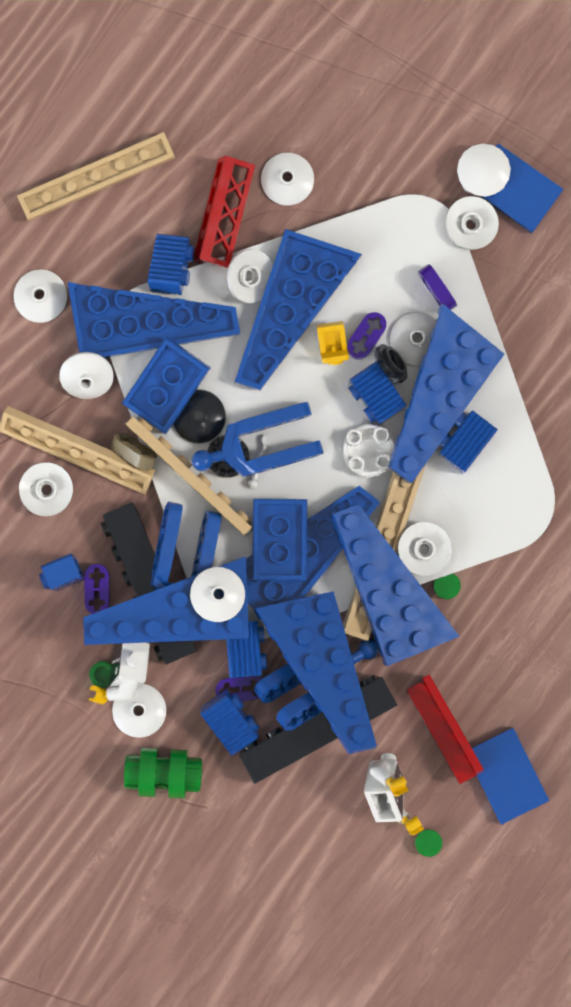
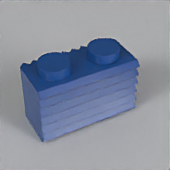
[147,234,195,295]
[348,361,407,426]
[438,410,498,474]
[39,553,85,592]
[226,621,267,678]
[200,689,260,756]

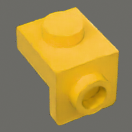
[316,321,349,365]

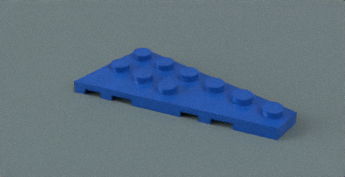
[235,229,362,391]
[67,282,240,358]
[388,304,504,483]
[246,486,380,610]
[331,504,460,666]
[83,556,249,645]
[254,591,377,754]

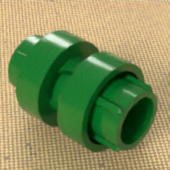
[124,747,202,799]

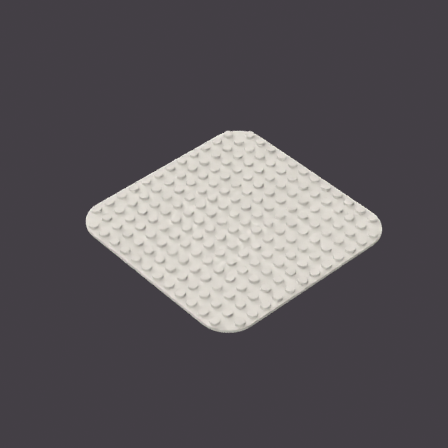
[110,194,555,639]

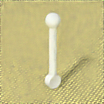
[247,435,272,489]

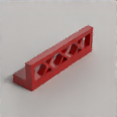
[193,156,255,268]
[406,674,484,785]

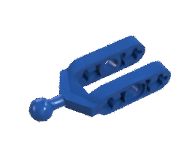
[191,402,324,477]
[150,501,221,590]
[254,639,379,731]

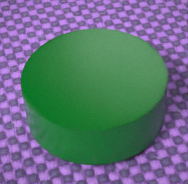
[433,572,461,599]
[89,661,112,688]
[415,829,442,857]

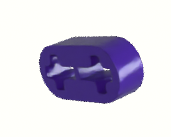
[417,264,457,310]
[347,312,386,360]
[85,564,110,614]
[215,676,262,701]

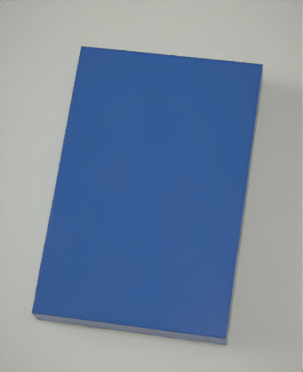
[479,143,563,233]
[121,337,211,434]
[252,499,307,581]
[472,727,549,825]

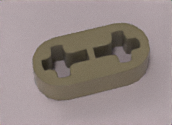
[110,433,157,470]

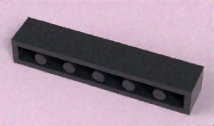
[101,502,197,665]
[239,675,398,784]

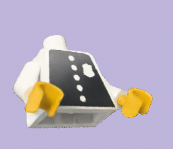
[89,643,150,705]
[364,753,424,835]

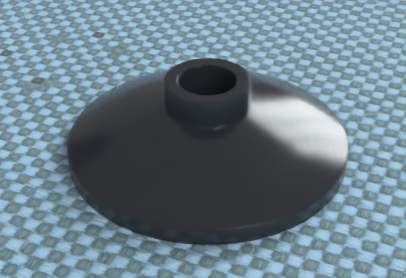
[173,390,226,443]

